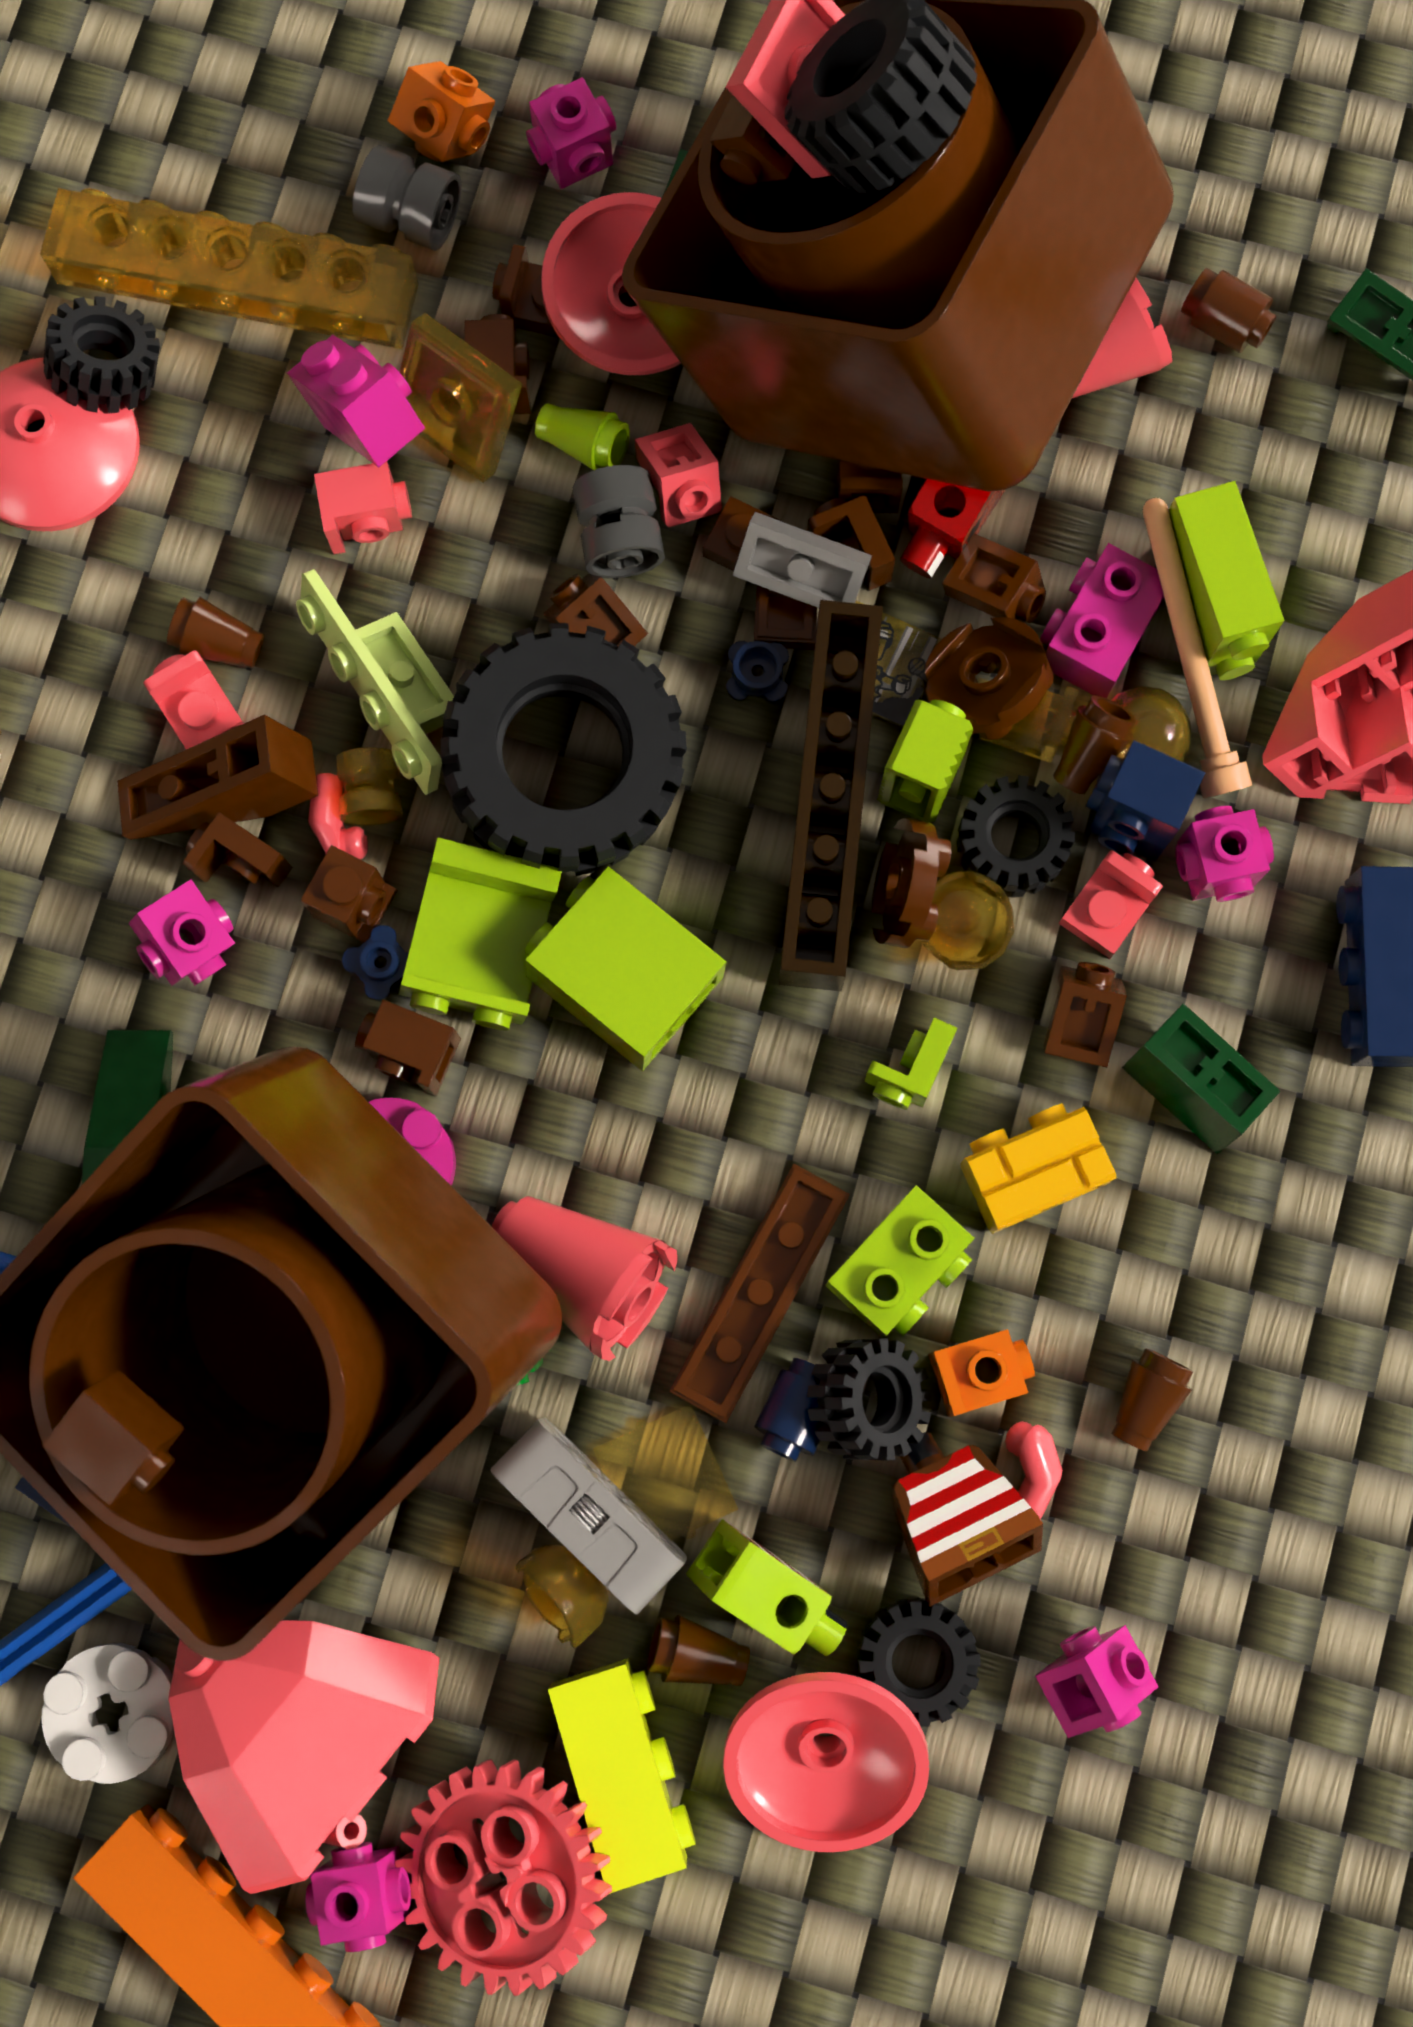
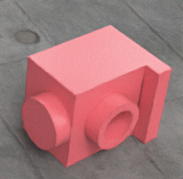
[314,461,412,554]

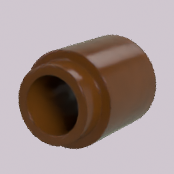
[1181,268,1277,353]

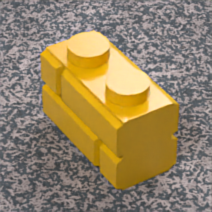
[960,1103,1116,1234]

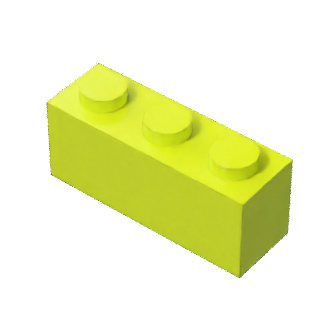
[548,1658,696,1894]

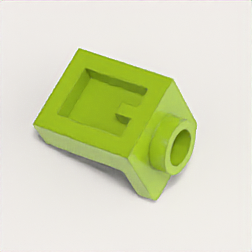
[865,1018,957,1110]

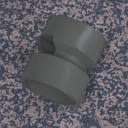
[353,145,462,251]
[573,465,665,578]

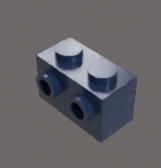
[1085,740,1205,861]

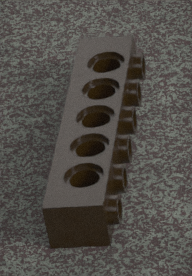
[779,600,883,992]

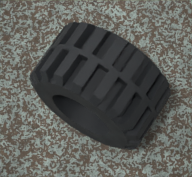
[785,0,977,193]

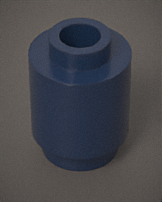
[754,1358,822,1462]

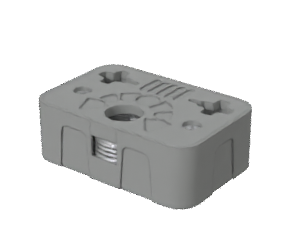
[490,1418,687,1615]

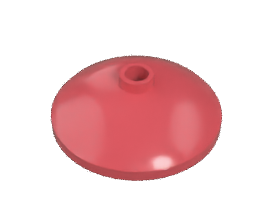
[541,192,681,375]
[0,357,140,531]
[723,1672,929,1852]

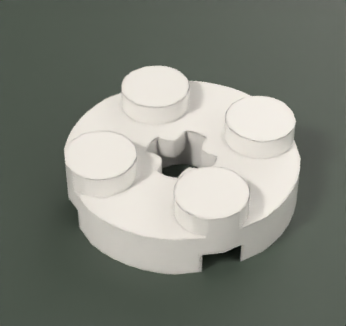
[42,1643,174,1784]

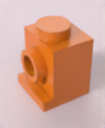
[928,1329,1035,1417]

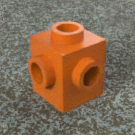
[388,61,496,162]

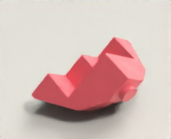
[1262,570,1413,804]
[168,1620,439,1894]

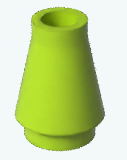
[535,403,630,470]

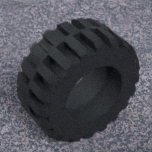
[441,623,687,876]

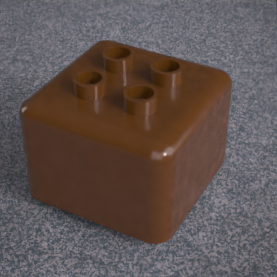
[622,0,1174,491]
[0,1047,562,1661]

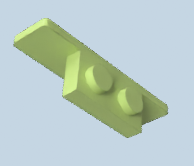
[296,569,454,795]

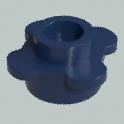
[726,641,789,703]
[342,925,409,1001]

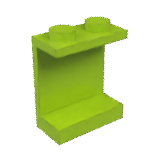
[398,837,562,1031]

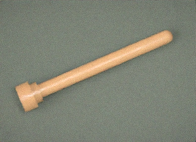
[1143,498,1252,798]

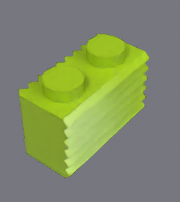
[877,700,973,823]

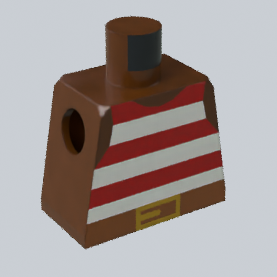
[892,1432,1043,1607]

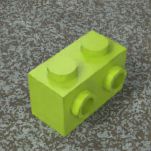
[825,1185,975,1338]

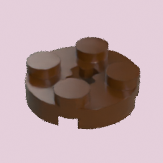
[924,617,1054,740]
[872,818,951,948]

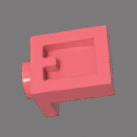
[634,423,722,527]
[143,650,244,749]
[1058,850,1163,959]

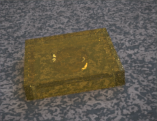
[399,313,523,483]

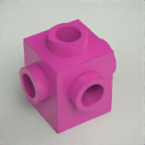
[526,77,617,189]
[1175,806,1274,902]
[128,879,235,986]
[1035,1625,1158,1738]
[306,1842,411,1952]

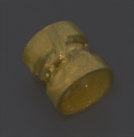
[336,747,403,826]

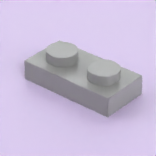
[732,512,872,608]

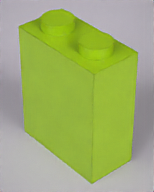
[1169,481,1285,680]
[524,866,727,1072]

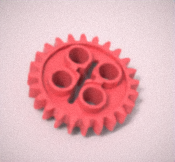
[395,1759,612,1996]

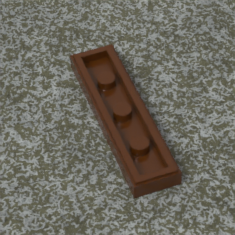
[669,1164,850,1423]

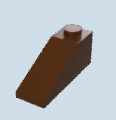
[117,715,318,840]

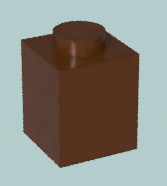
[42,1370,185,1506]

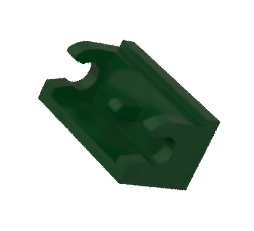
[1327,268,1413,381]
[1122,1003,1280,1154]

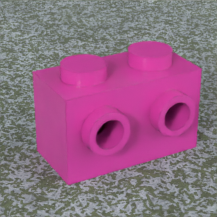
[287,335,425,468]
[1040,543,1164,698]

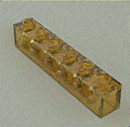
[40,188,419,349]

